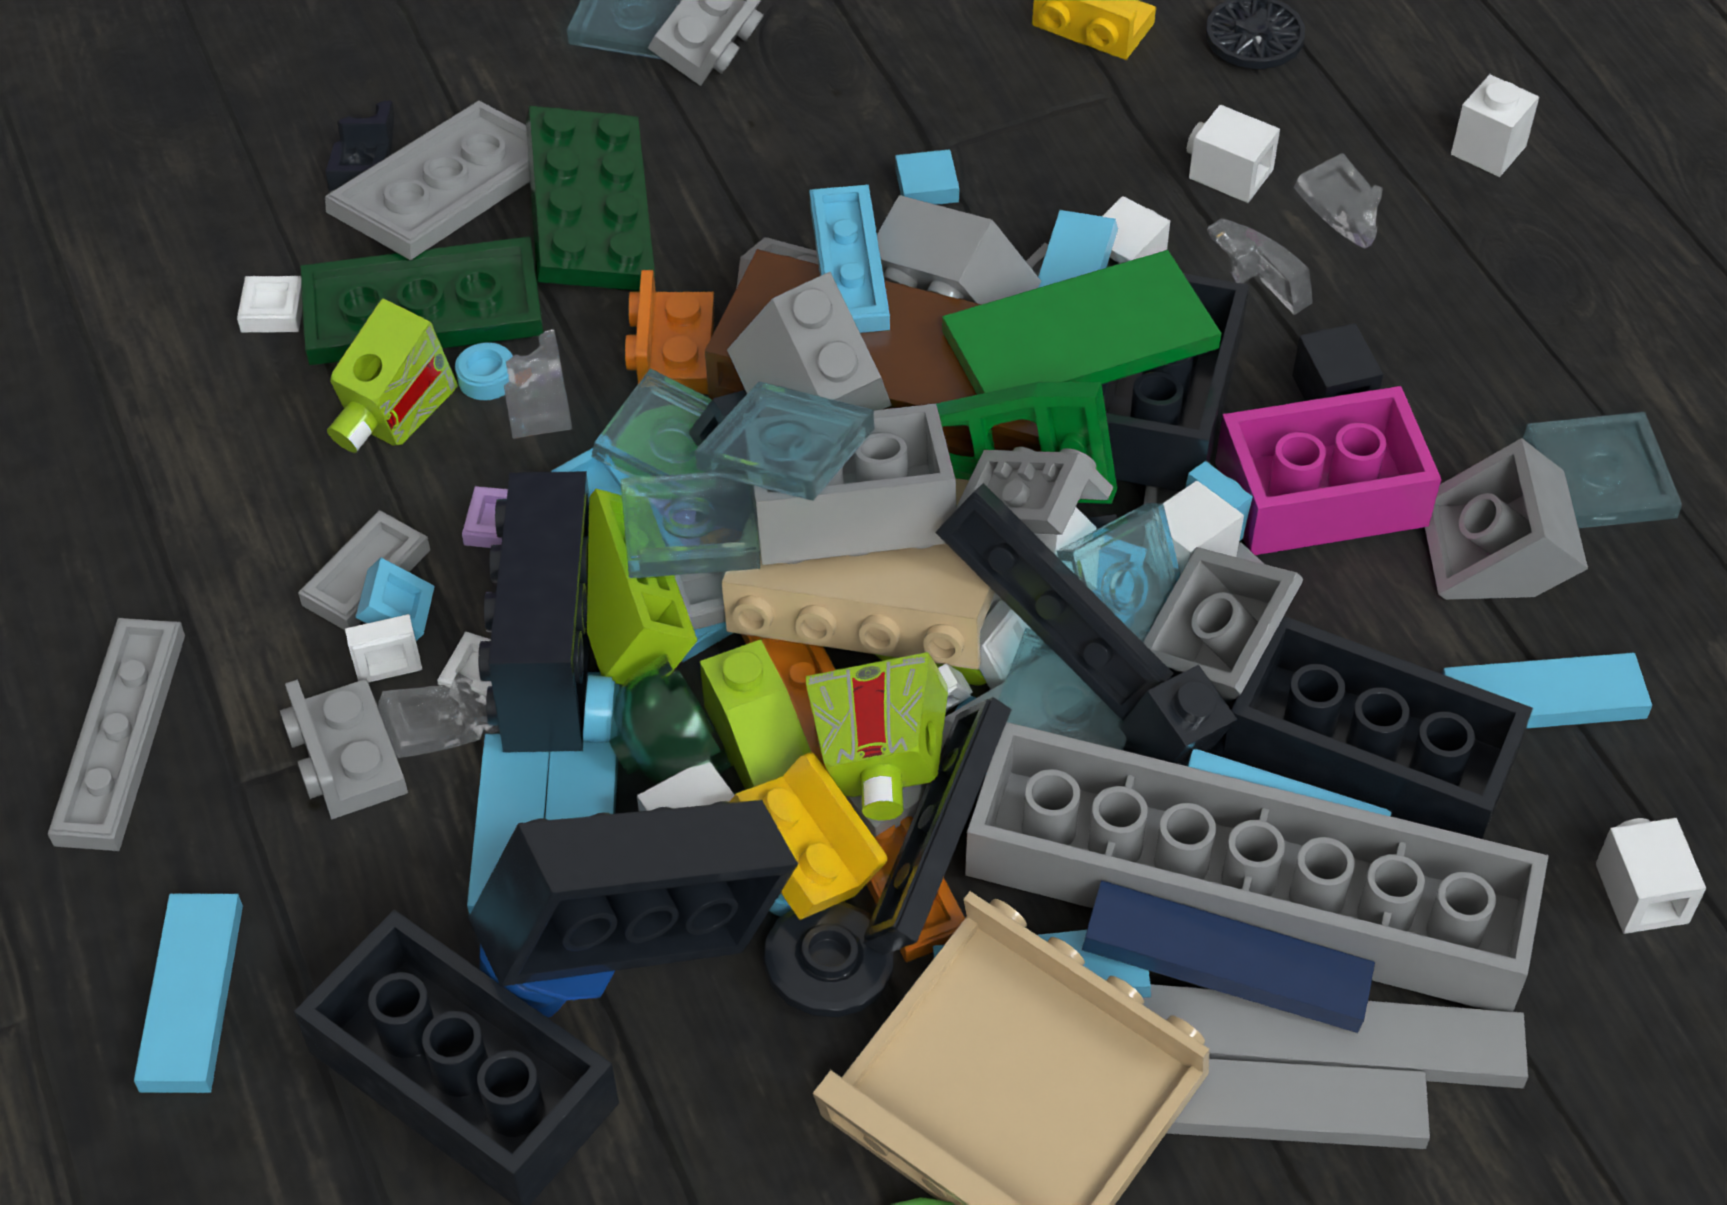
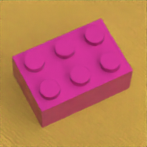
[1215,386,1441,555]

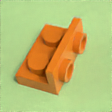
[625,270,715,394]

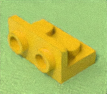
[1032,0,1156,60]
[729,752,888,920]

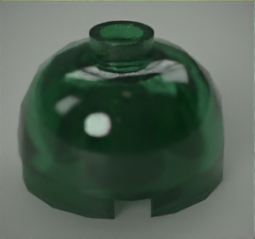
[609,653,733,785]

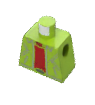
[327,298,458,453]
[806,652,948,821]

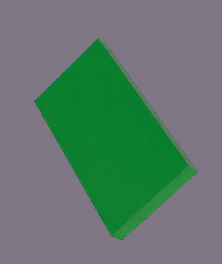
[942,250,1221,395]

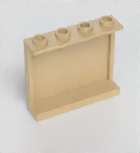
[721,478,995,670]
[813,891,1209,1205]

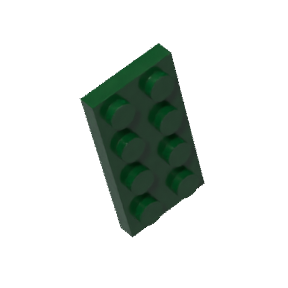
[526,106,655,291]
[300,237,544,366]

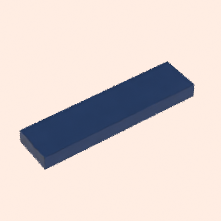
[1082,880,1375,1033]

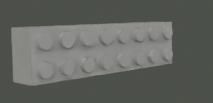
[965,722,1549,1012]

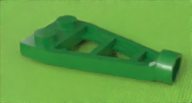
[936,382,1117,504]

